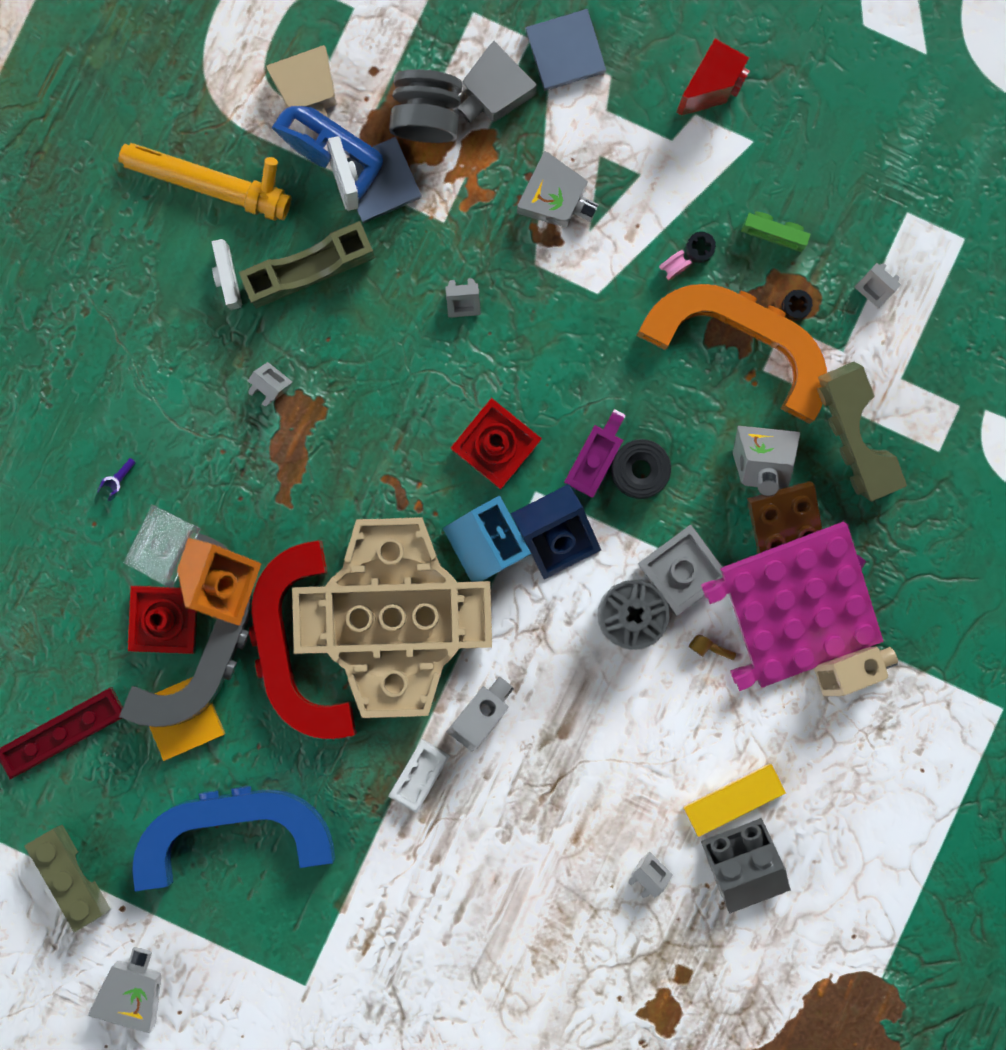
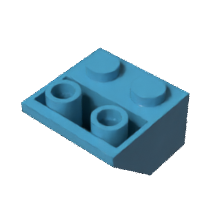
[443,496,531,582]

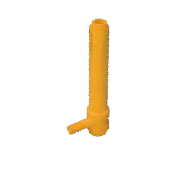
[118,143,292,221]

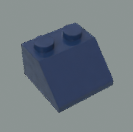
[510,484,601,580]

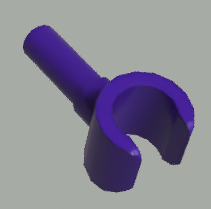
[97,458,136,501]

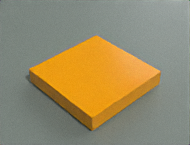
[149,677,225,761]

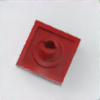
[450,398,542,490]
[128,586,197,654]

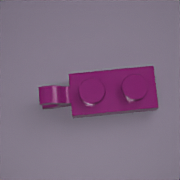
[564,409,626,498]

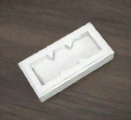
[327,136,358,211]
[211,239,242,310]
[388,739,450,813]

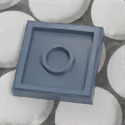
[526,9,606,91]
[347,137,422,224]

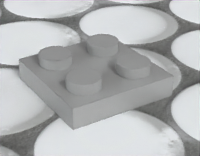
[637,525,723,616]

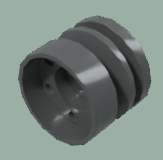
[389,69,462,143]
[597,580,669,650]

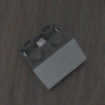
[701,818,791,914]

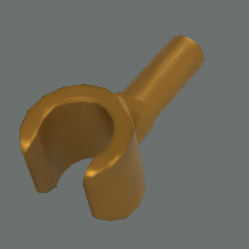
[689,635,736,660]

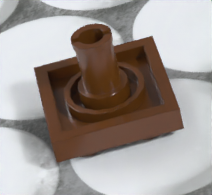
[747,481,822,554]

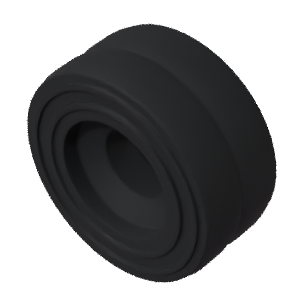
[611,439,671,499]

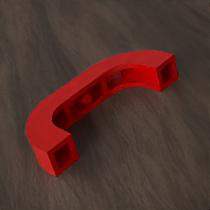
[249,540,357,739]

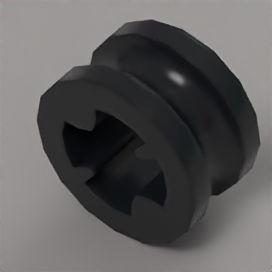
[685,231,716,263]
[781,290,813,321]

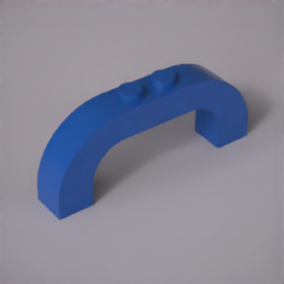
[133,786,335,891]

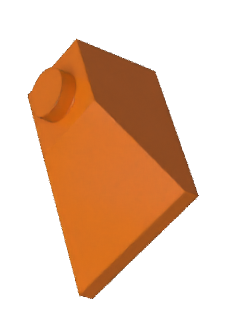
[177,538,262,626]

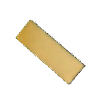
[683,763,786,837]

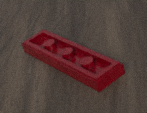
[0,687,123,779]

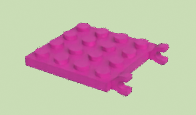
[700,522,884,691]

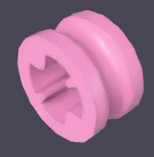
[659,250,692,280]

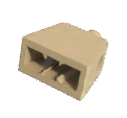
[266,45,337,117]
[814,647,898,696]

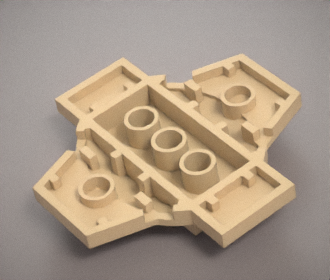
[292,518,492,718]

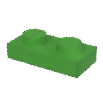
[741,212,811,252]

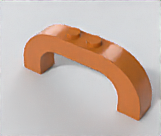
[637,284,827,424]

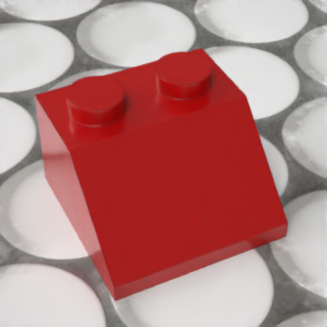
[676,38,750,115]

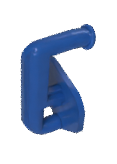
[272,106,383,200]

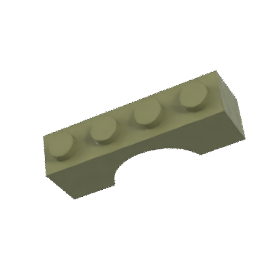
[238,221,375,309]
[817,361,907,502]

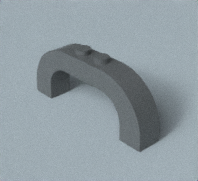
[119,532,252,727]

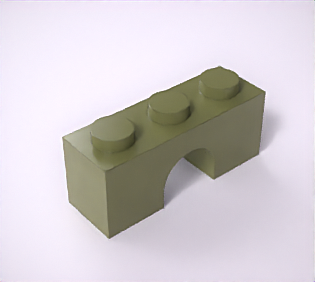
[24,825,111,932]

